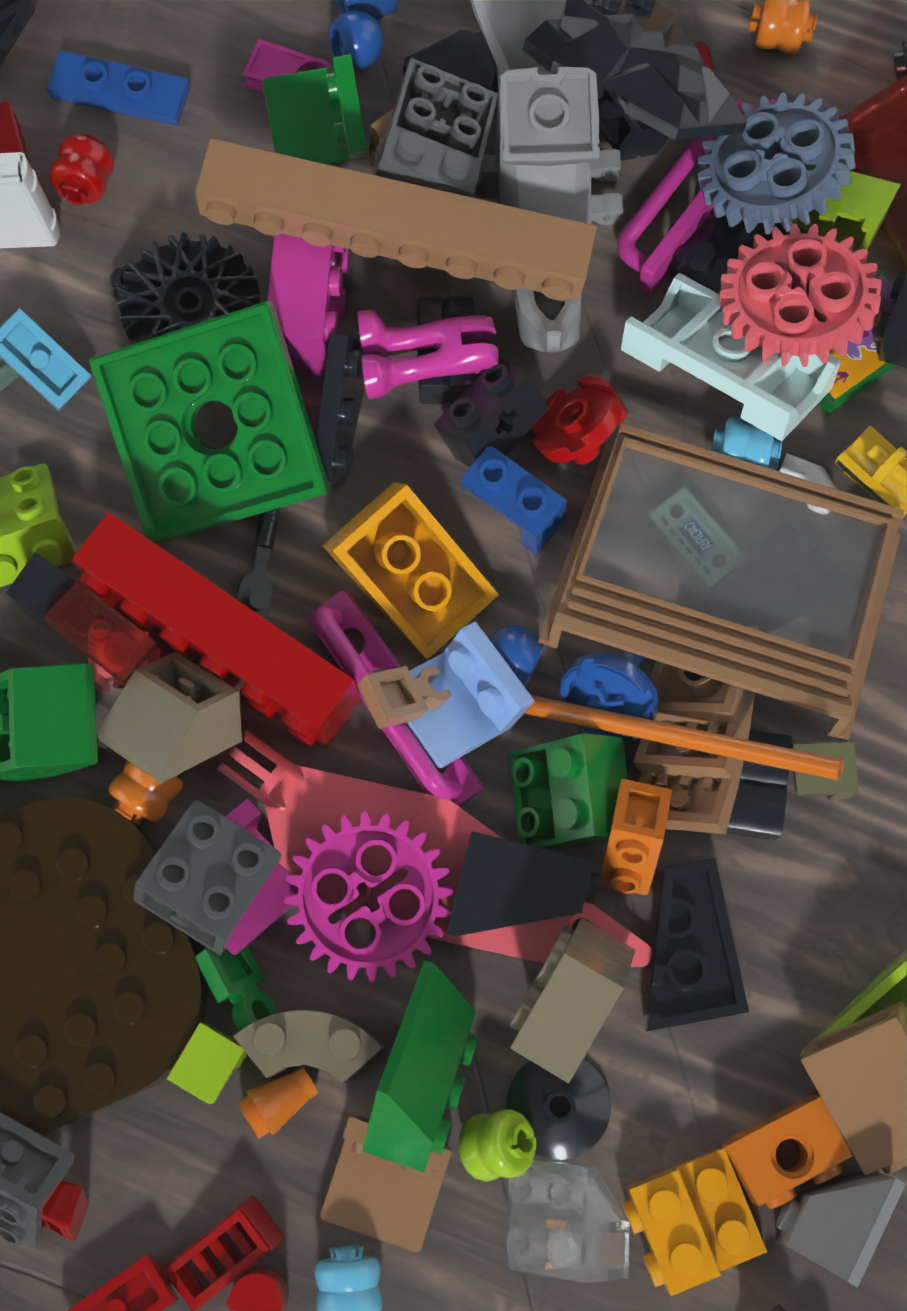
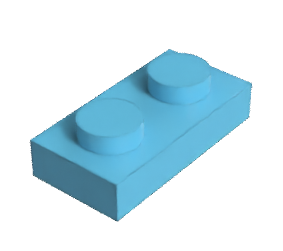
[0,308,91,411]

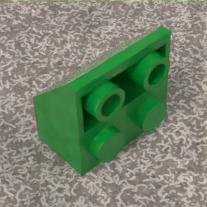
[0,663,98,783]
[509,733,628,850]

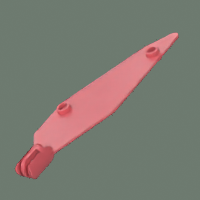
[217,729,652,967]

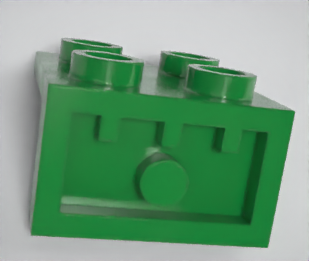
[262,54,368,165]

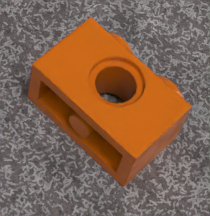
[720,1095,853,1209]

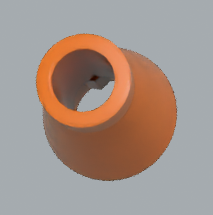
[237,1067,319,1139]

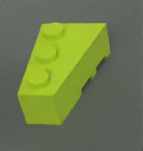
[774,171,901,252]

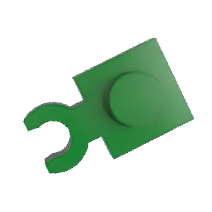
[195,946,276,1031]

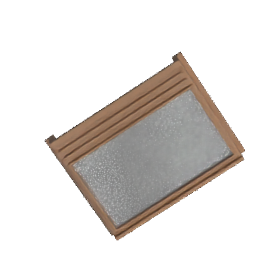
[538,423,905,742]

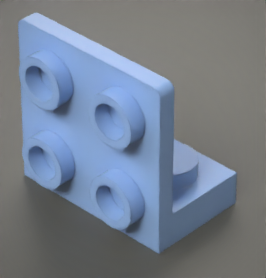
[406,621,535,768]

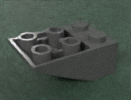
[372,58,498,197]

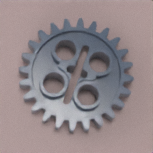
[697,92,856,234]

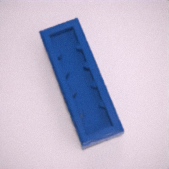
[46,50,191,126]

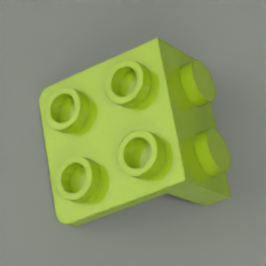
[0,464,77,587]

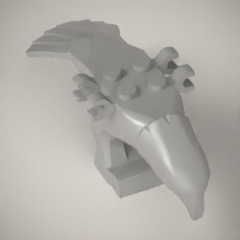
[470,0,623,353]

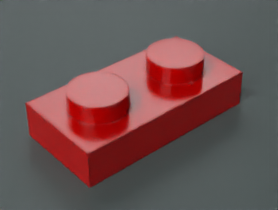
[67,1252,179,1311]

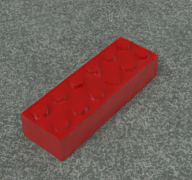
[71,512,361,748]

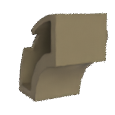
[233,1010,386,1084]

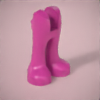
[358,310,499,400]

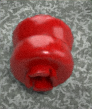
[50,134,115,205]

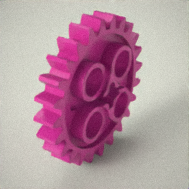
[284,811,453,982]

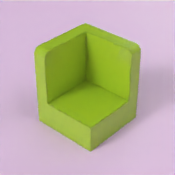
[167,1022,248,1104]

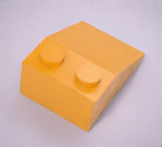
[322,482,499,660]

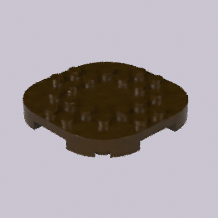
[0,797,208,1137]

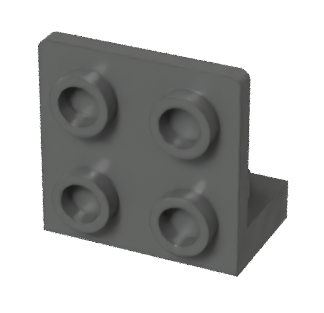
[133,800,281,956]
[0,1113,74,1248]

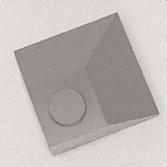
[776,1171,906,1288]

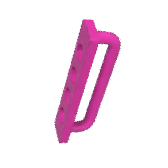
[617,98,777,296]
[308,591,483,807]

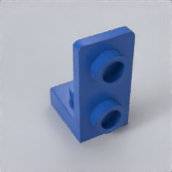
[461,446,567,556]

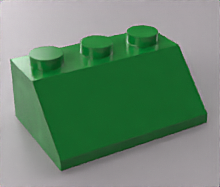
[362,960,479,1172]

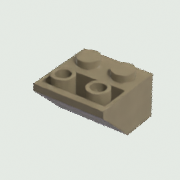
[98,651,242,784]

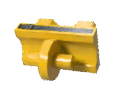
[834,425,907,518]

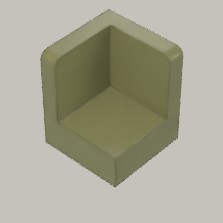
[792,742,859,800]

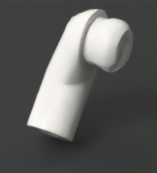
[779,453,838,515]

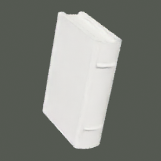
[0,152,60,248]

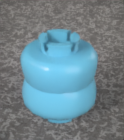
[711,417,783,470]
[314,1245,383,1311]

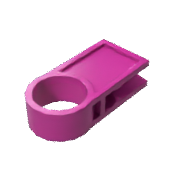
[242,39,332,93]

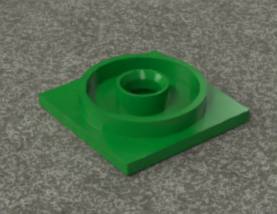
[88,301,331,544]

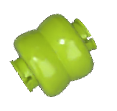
[458,1109,537,1182]

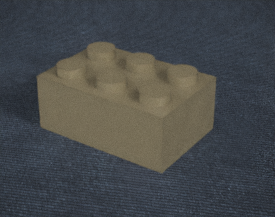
[510,918,636,1083]

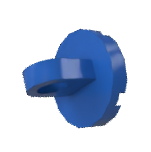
[559,651,660,741]

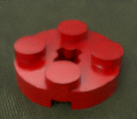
[531,376,627,465]

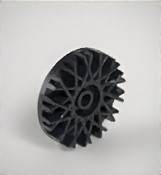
[117,232,261,345]

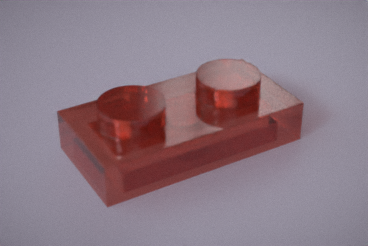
[44,580,156,685]

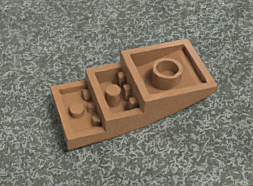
[633,627,759,834]

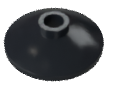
[507,1059,611,1160]

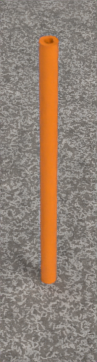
[524,695,843,781]

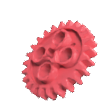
[720,223,882,367]

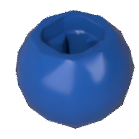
[329,10,384,71]
[488,624,543,685]

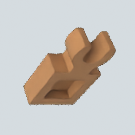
[357,666,452,729]

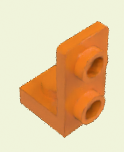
[599,778,672,895]

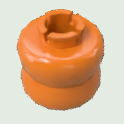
[748,0,818,55]
[108,760,183,825]

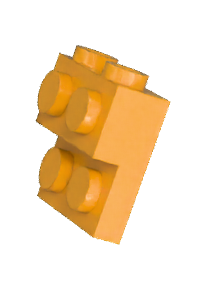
[622,1147,767,1296]

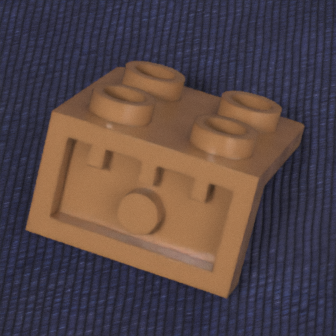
[320,1114,453,1253]

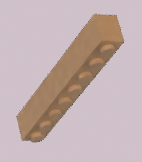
[196,138,597,301]

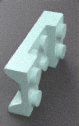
[621,273,841,441]

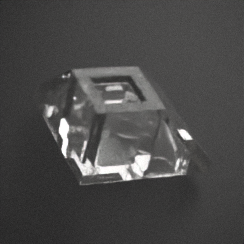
[505,1160,629,1283]

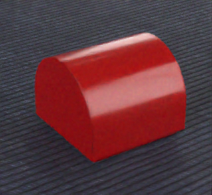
[225,1266,289,1311]

